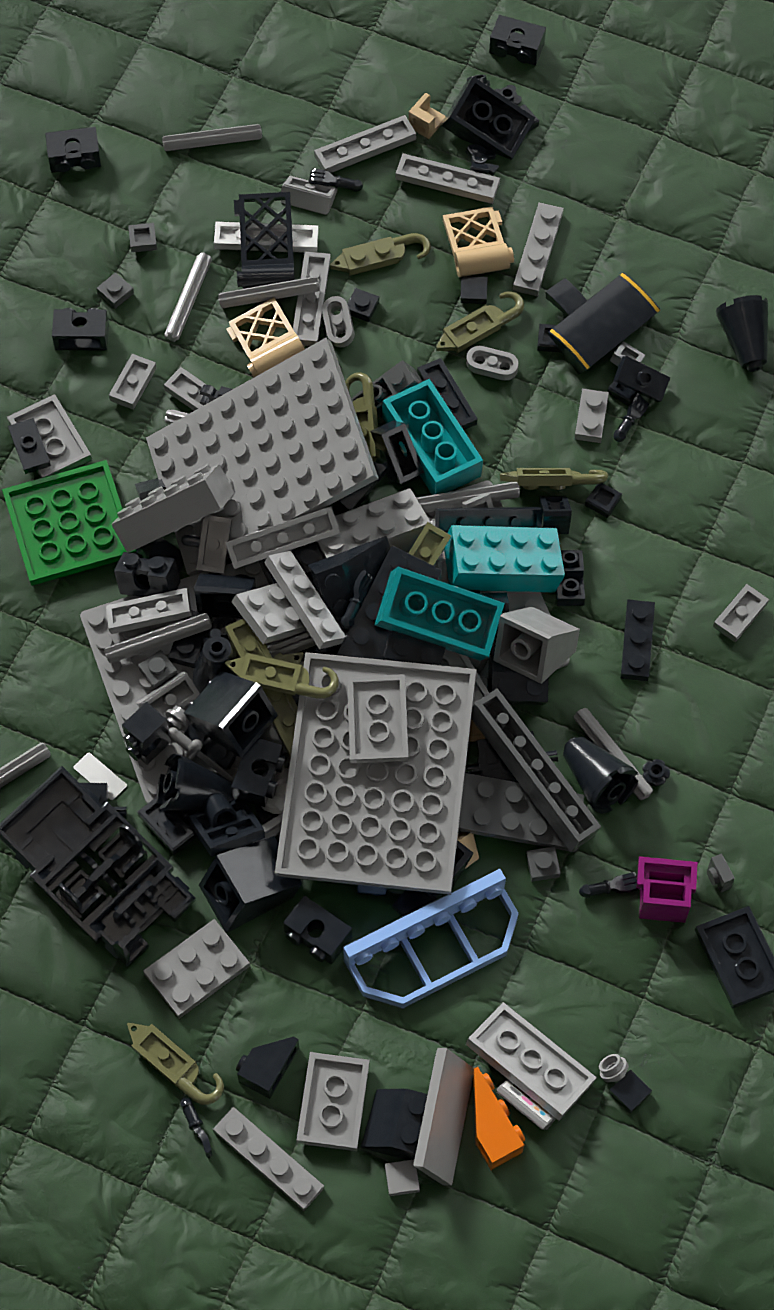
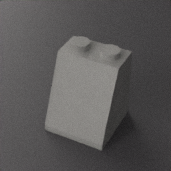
[493,607,580,684]

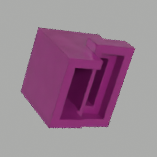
[636,856,698,923]

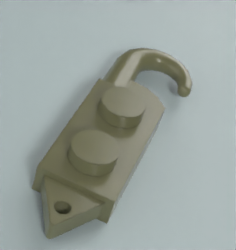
[330,233,431,276]
[436,291,524,353]
[345,372,380,462]
[500,468,609,490]
[225,653,339,699]
[127,1023,224,1105]

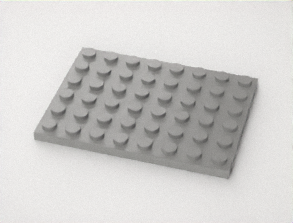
[146,338,379,576]
[275,652,477,895]

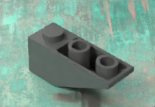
[351,360,423,418]

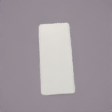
[74,753,127,800]

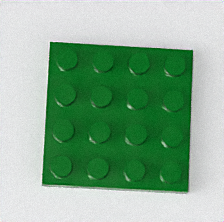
[2,460,136,586]

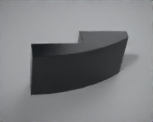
[546,278,587,320]
[556,550,585,606]

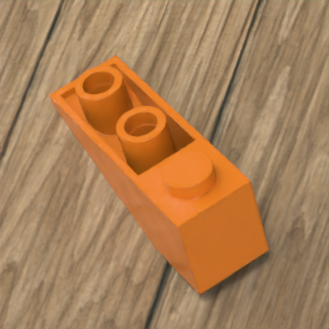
[473,1067,525,1170]

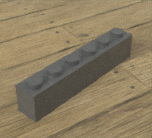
[471,688,601,852]

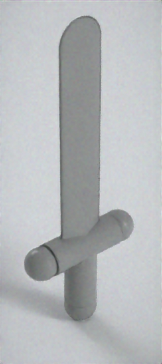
[168,728,234,782]

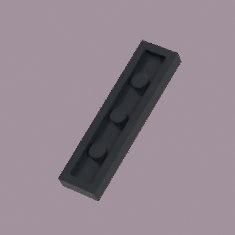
[435,507,543,533]

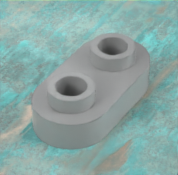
[322,296,355,347]
[466,346,518,380]

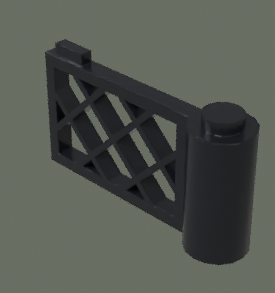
[234,192,295,289]

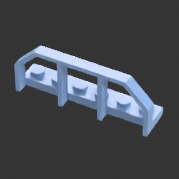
[343,869,518,1008]

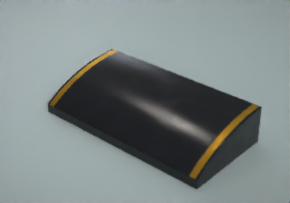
[547,272,661,374]

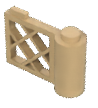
[443,207,514,278]
[227,297,305,378]

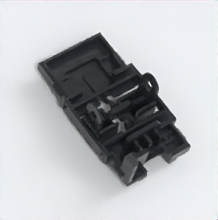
[0,766,196,967]

